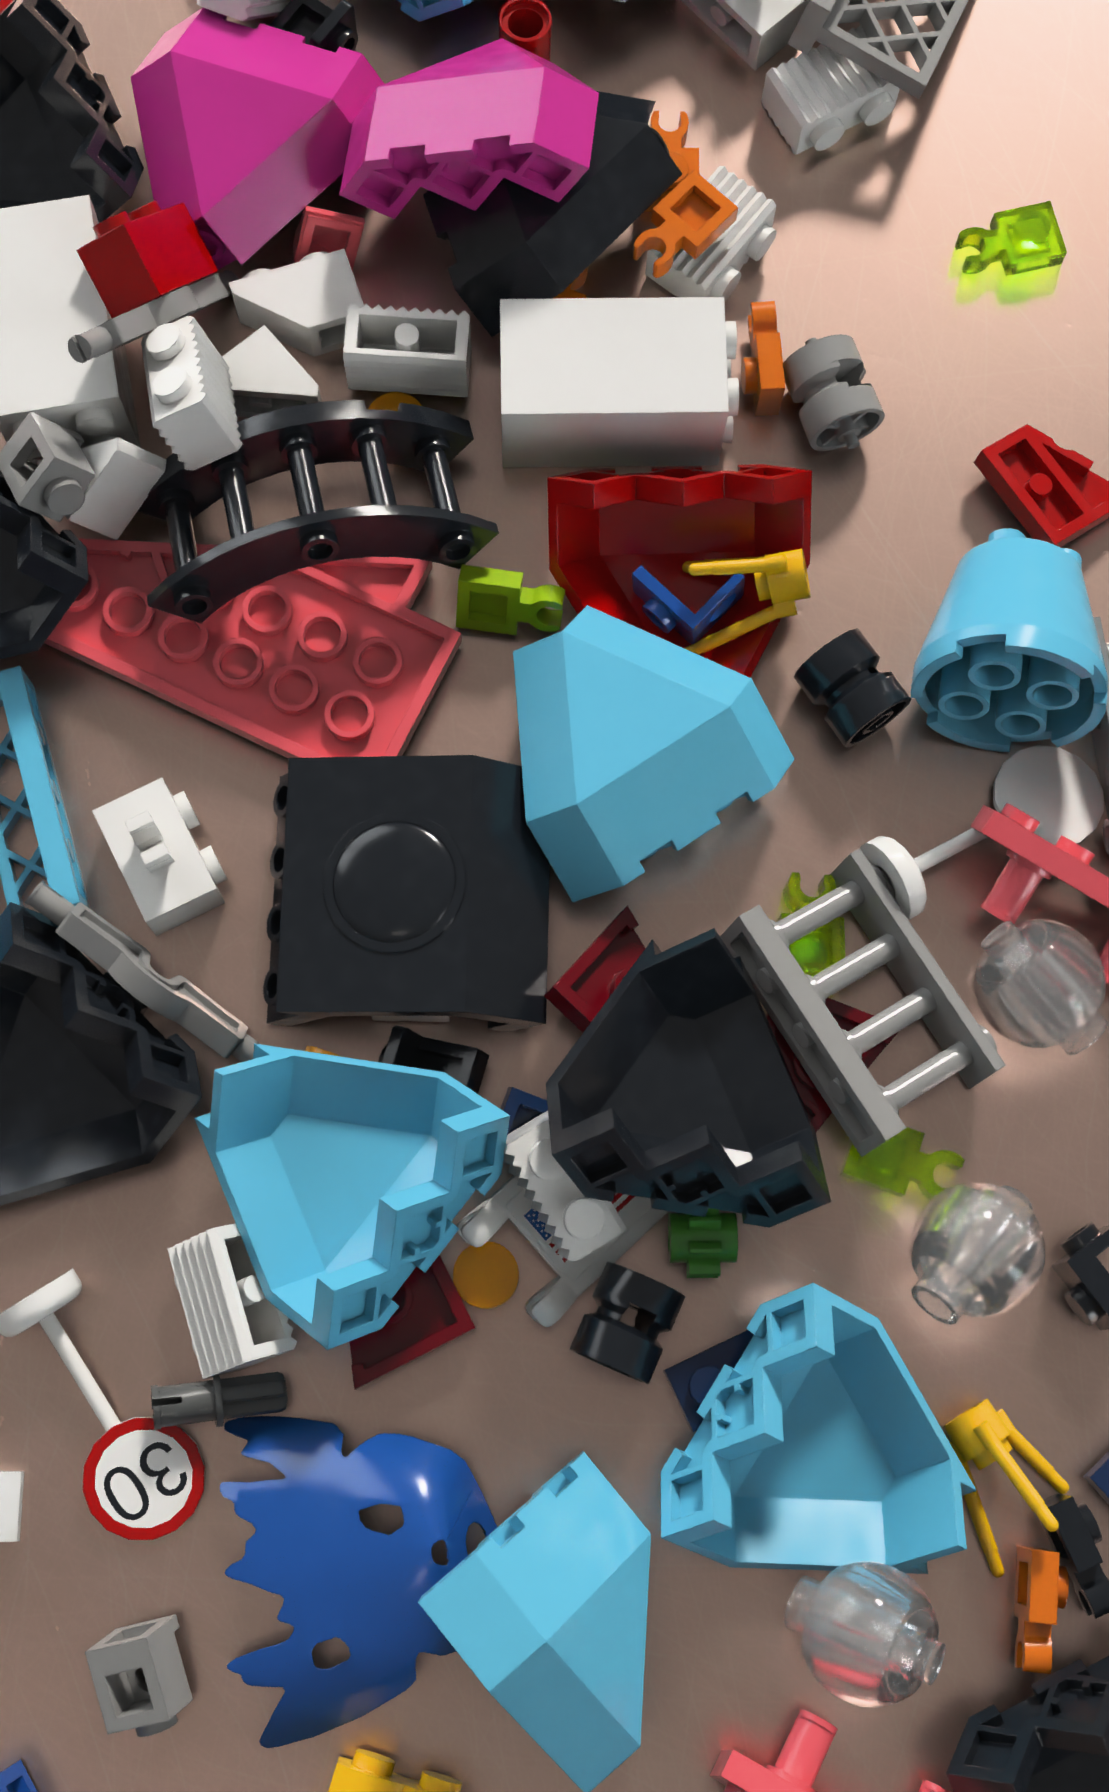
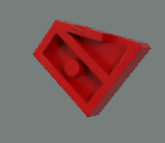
[973,424,1109,548]

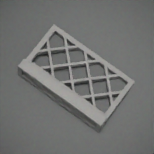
[787,0,968,99]

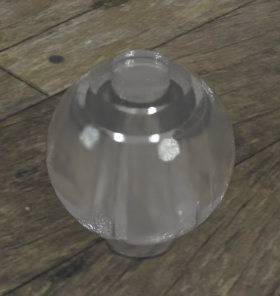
[974,919,1108,1055]
[910,1182,1046,1325]
[784,1561,946,1708]

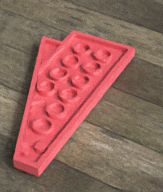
[44,538,462,759]

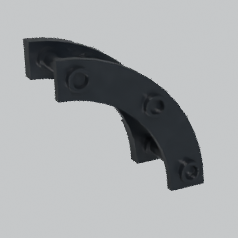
[138,400,499,623]

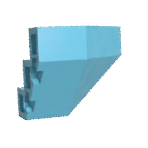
[513,605,795,902]
[194,1043,510,1350]
[661,1283,977,1574]
[418,1451,651,1792]

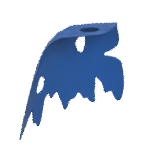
[220,1416,497,1748]

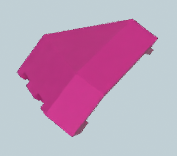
[130,8,384,270]
[339,38,599,219]

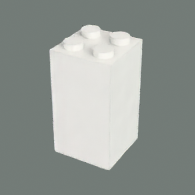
[0,195,141,465]
[500,297,739,468]

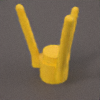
[682,548,811,655]
[943,1398,1069,1578]

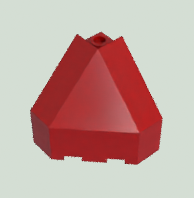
[547,464,812,678]

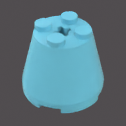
[911,528,1108,752]

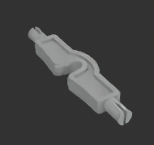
[68,270,239,363]
[25,880,260,1062]

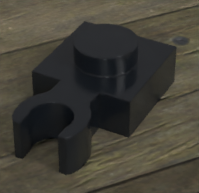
[1040,1494,1109,1619]

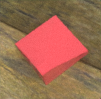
[294,206,365,271]

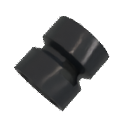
[794,628,911,748]
[570,1262,686,1384]

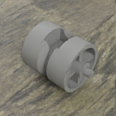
[783,334,885,451]

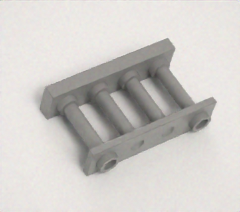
[720,848,1005,1157]

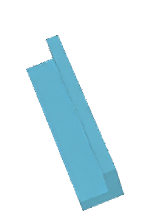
[0,666,90,908]

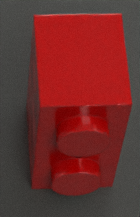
[76,200,218,318]

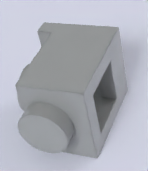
[0,412,95,522]
[85,1614,193,1737]

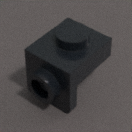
[269,0,358,52]
[378,1025,490,1094]
[1052,1222,1109,1330]

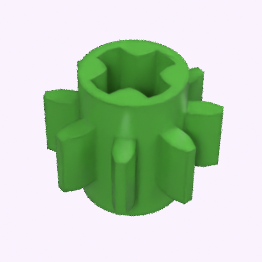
[668,1208,738,1278]

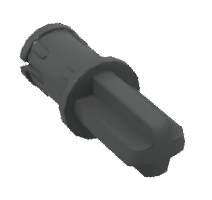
[151,1372,288,1430]

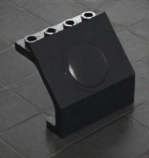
[263,755,550,1032]

